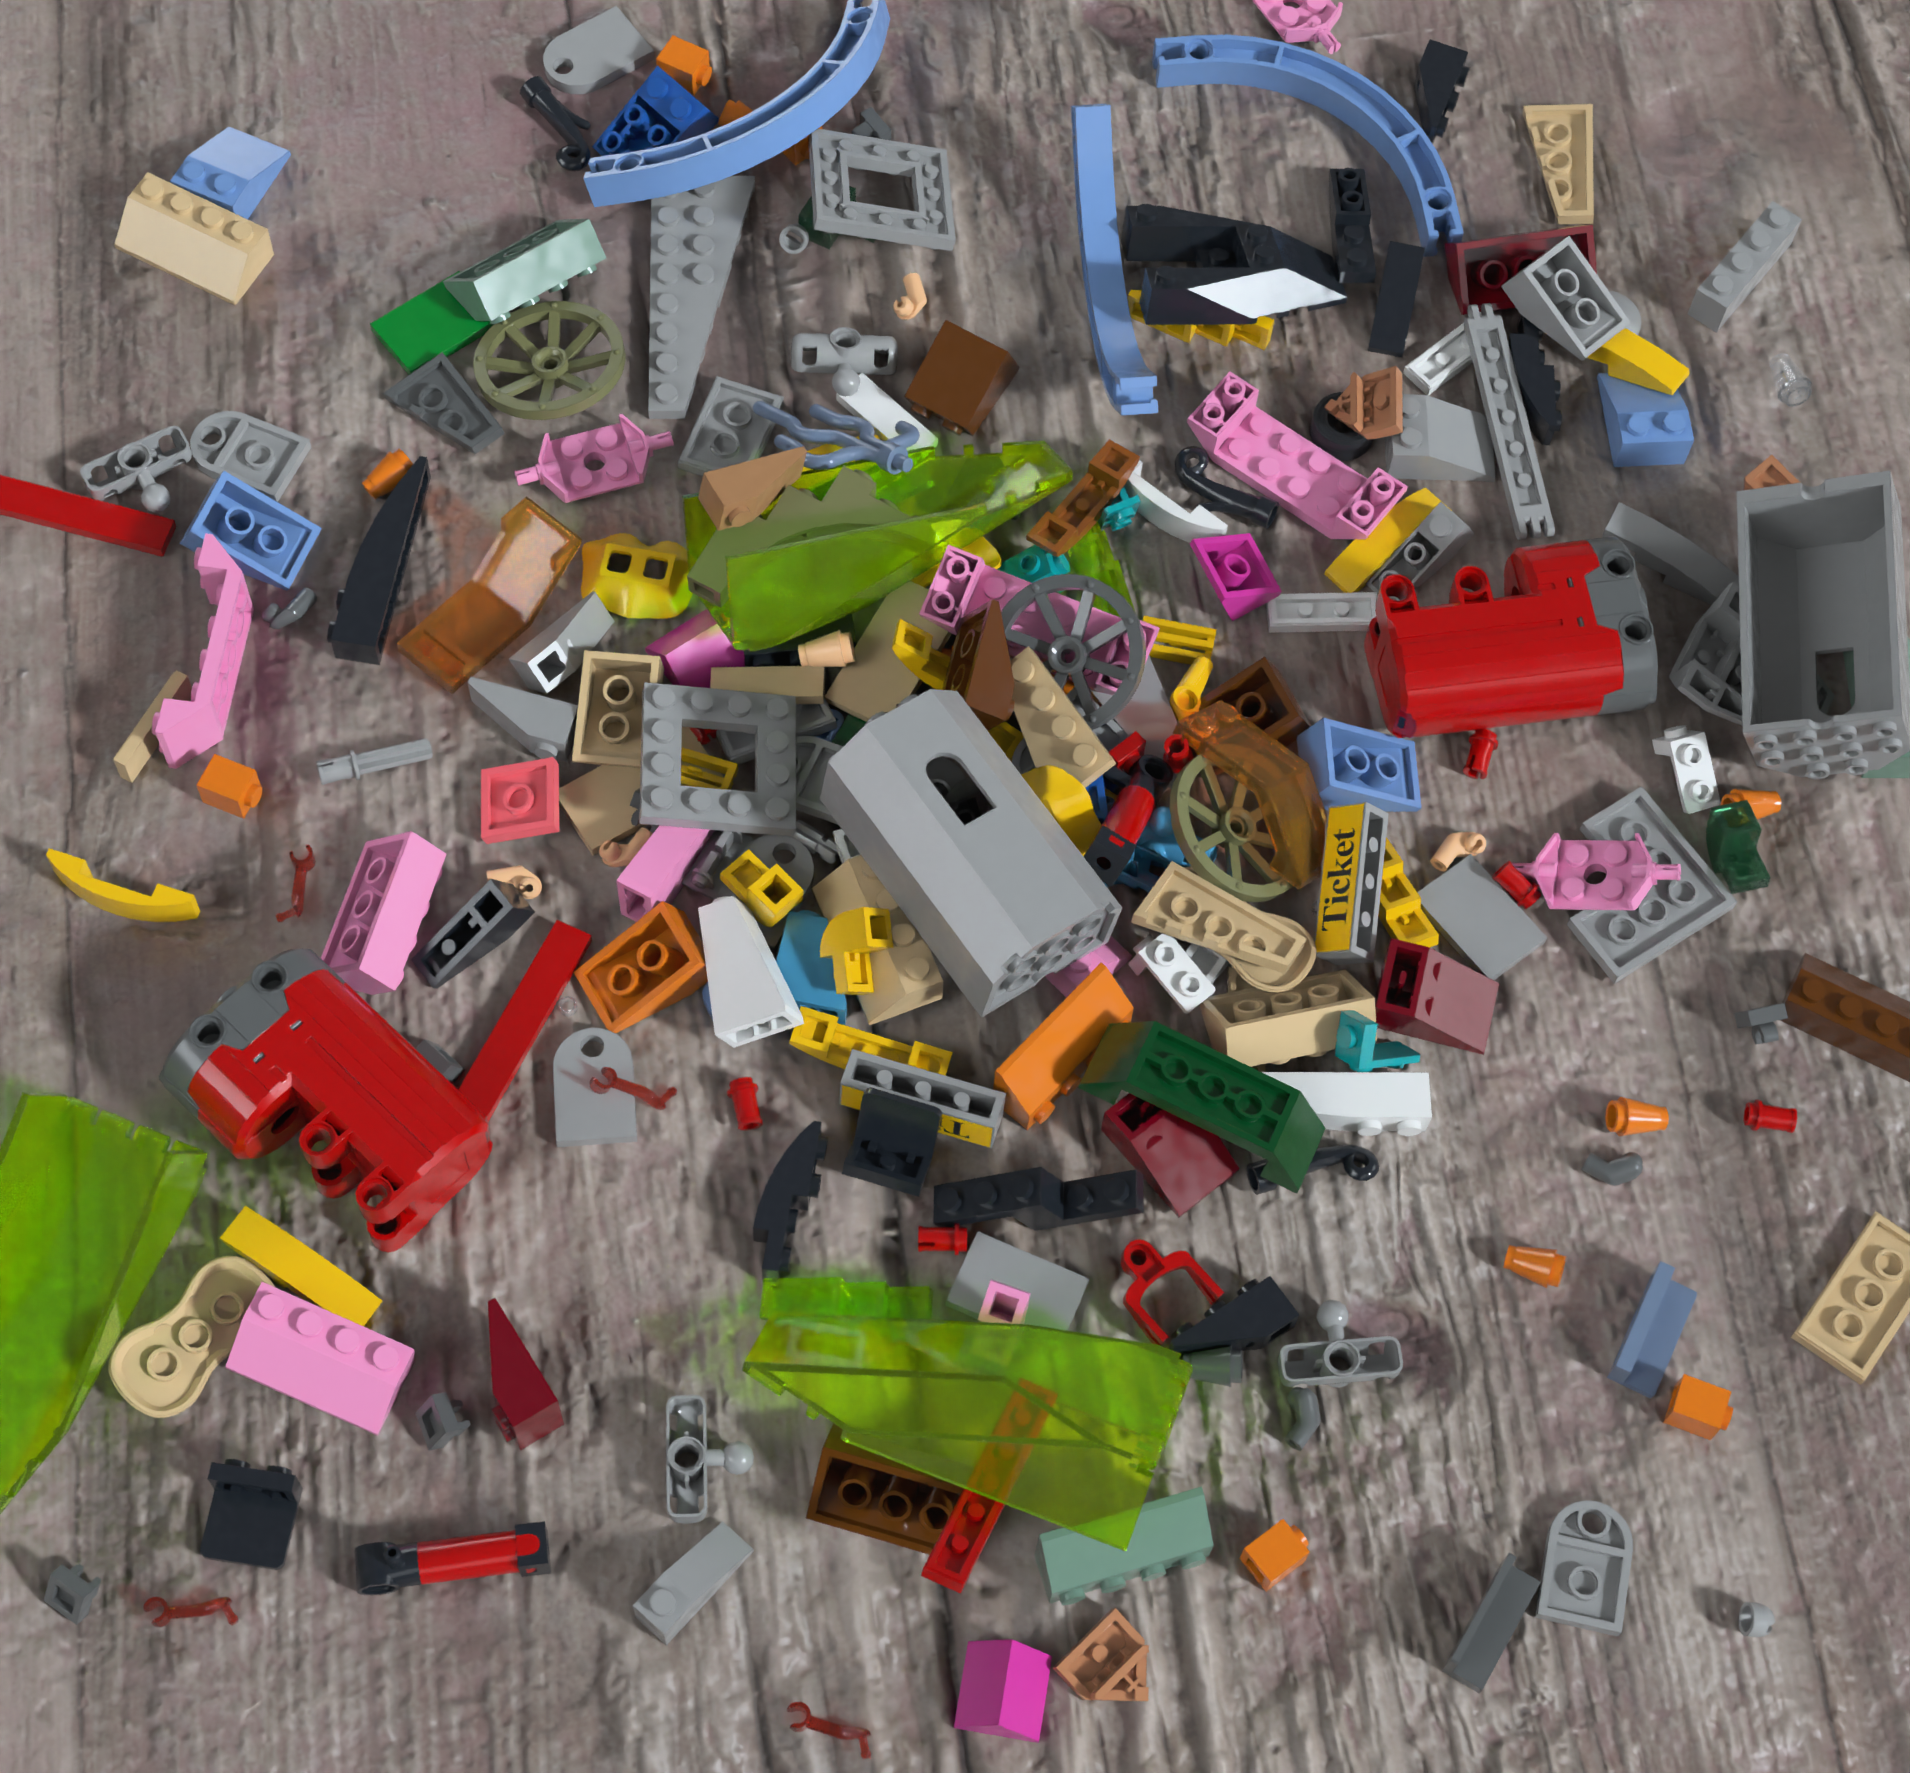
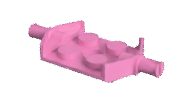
[1252,0,1343,54]
[514,414,674,503]
[1512,833,1681,911]

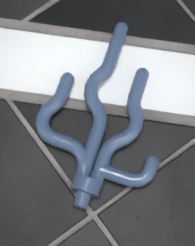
[753,401,920,475]

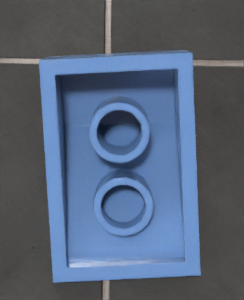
[170,127,291,219]
[1597,373,1694,467]
[180,471,322,591]
[1297,718,1422,812]

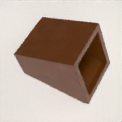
[904,320,1020,436]

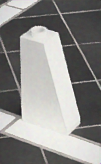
[698,896,804,1048]

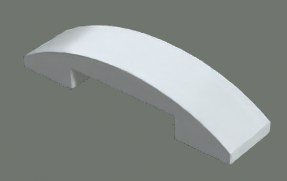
[1115,442,1228,543]

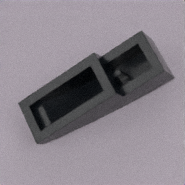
[1368,241,1425,358]

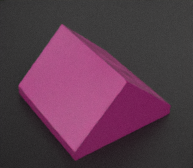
[1189,533,1282,621]
[645,609,745,688]
[954,1639,1052,1743]

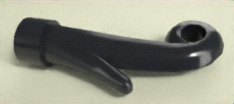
[520,76,591,171]
[1175,446,1279,529]
[1246,1145,1379,1195]

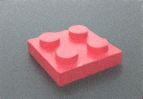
[481,757,559,844]

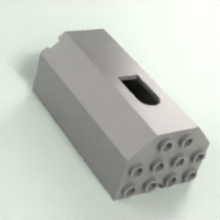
[1736,471,1910,779]
[820,689,1122,1018]

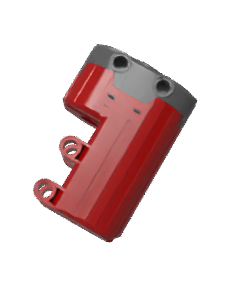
[1364,536,1658,738]
[159,948,493,1253]

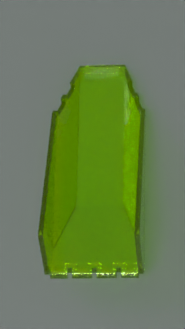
[682,440,1073,652]
[0,1092,208,1514]
[742,1312,1193,1551]

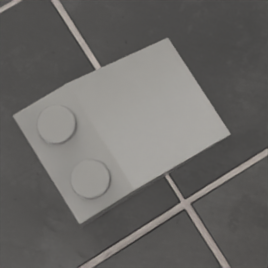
[1501,236,1631,361]
[1384,394,1495,482]

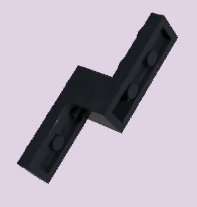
[933,1167,1144,1231]

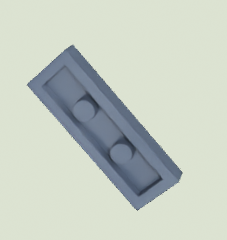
[1607,1261,1697,1398]

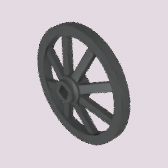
[1001,574,1146,730]

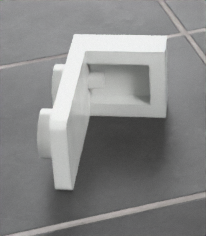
[1652,725,1720,814]
[1128,933,1215,1014]

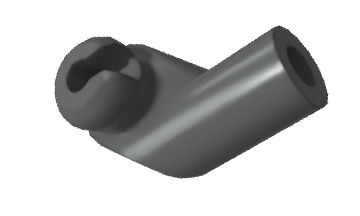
[262,588,317,629]
[1581,1152,1643,1186]
[1284,1387,1321,1451]

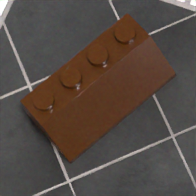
[1780,953,1910,1082]
[806,1423,976,1555]

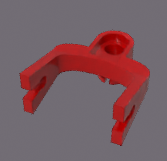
[1121,1239,1225,1349]

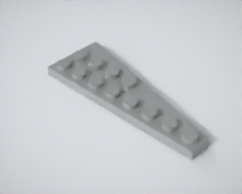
[648,176,755,419]

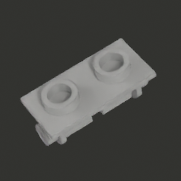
[682,830,753,900]

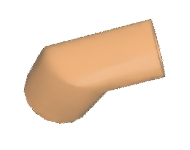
[893,273,927,320]
[599,827,653,868]
[1430,832,1486,872]
[486,865,542,899]

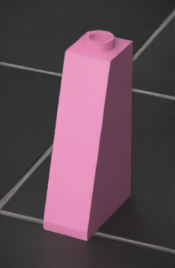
[616,825,715,922]

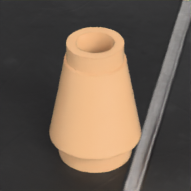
[798,630,855,667]

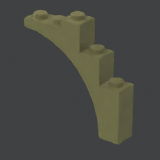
[687,466,935,608]

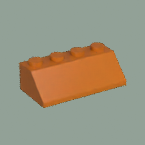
[993,963,1134,1130]

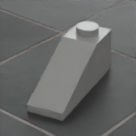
[468,676,578,762]
[633,1521,754,1646]

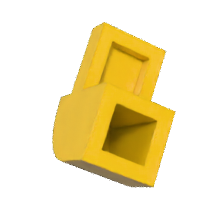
[720,849,804,927]
[820,907,894,995]

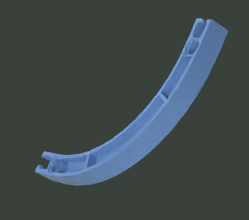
[583,0,890,207]
[1152,35,1464,257]
[1071,103,1158,416]

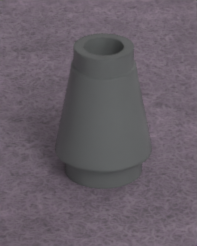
[1183,1346,1243,1387]

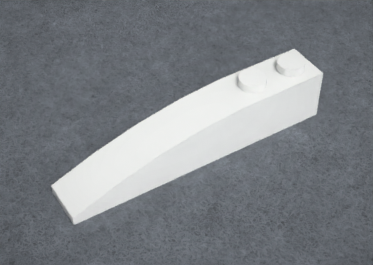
[1262,1072,1432,1136]

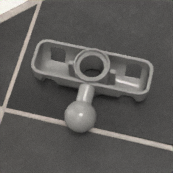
[791,327,898,397]
[80,426,192,513]
[1278,1300,1403,1388]
[666,1395,754,1524]

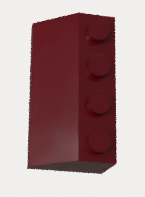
[1445,225,1597,315]

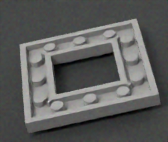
[808,129,956,251]
[639,682,796,837]

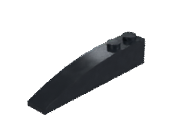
[327,456,431,665]

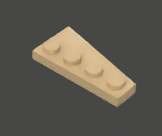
[1523,104,1594,224]
[1010,646,1116,788]
[1131,861,1307,974]

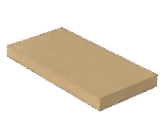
[825,576,952,722]
[559,727,724,856]
[1791,1211,1910,1385]

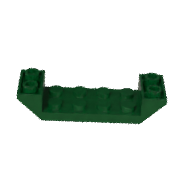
[1078,1021,1326,1194]

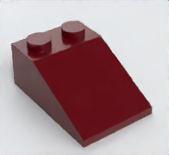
[488,1298,564,1450]

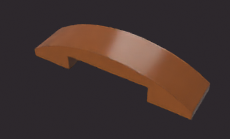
[1026,439,1140,557]

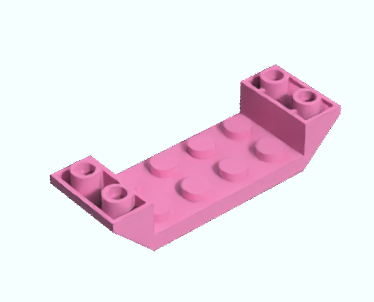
[1187,371,1408,540]
[152,533,254,769]
[919,545,1160,695]

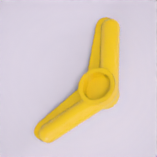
[1169,656,1214,755]

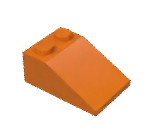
[573,901,708,1034]

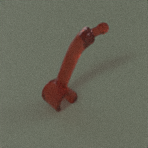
[275,844,316,923]
[589,1067,677,1110]
[143,1597,239,1627]
[787,1702,871,1760]

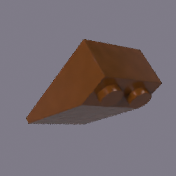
[942,599,1015,731]
[1176,656,1311,776]

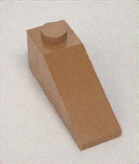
[698,446,807,531]

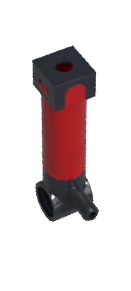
[1083,755,1174,887]
[354,1521,551,1596]

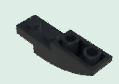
[1329,168,1376,283]
[1508,314,1562,445]
[753,1121,828,1284]

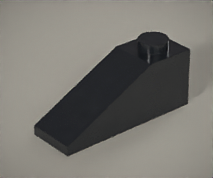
[411,879,535,989]

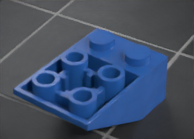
[592,66,719,156]

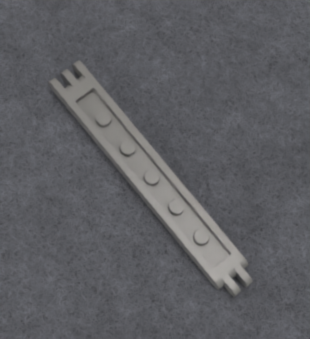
[1464,303,1555,540]

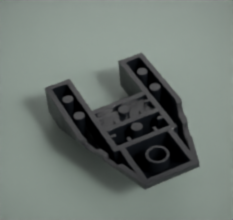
[1121,204,1347,325]

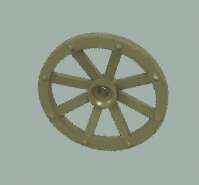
[473,301,626,420]
[1169,747,1310,902]

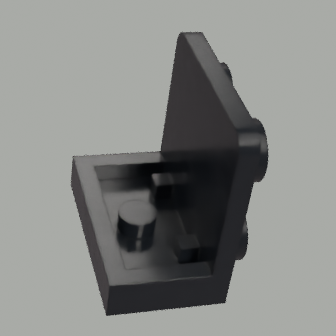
[842,1088,942,1197]
[200,1459,303,1570]

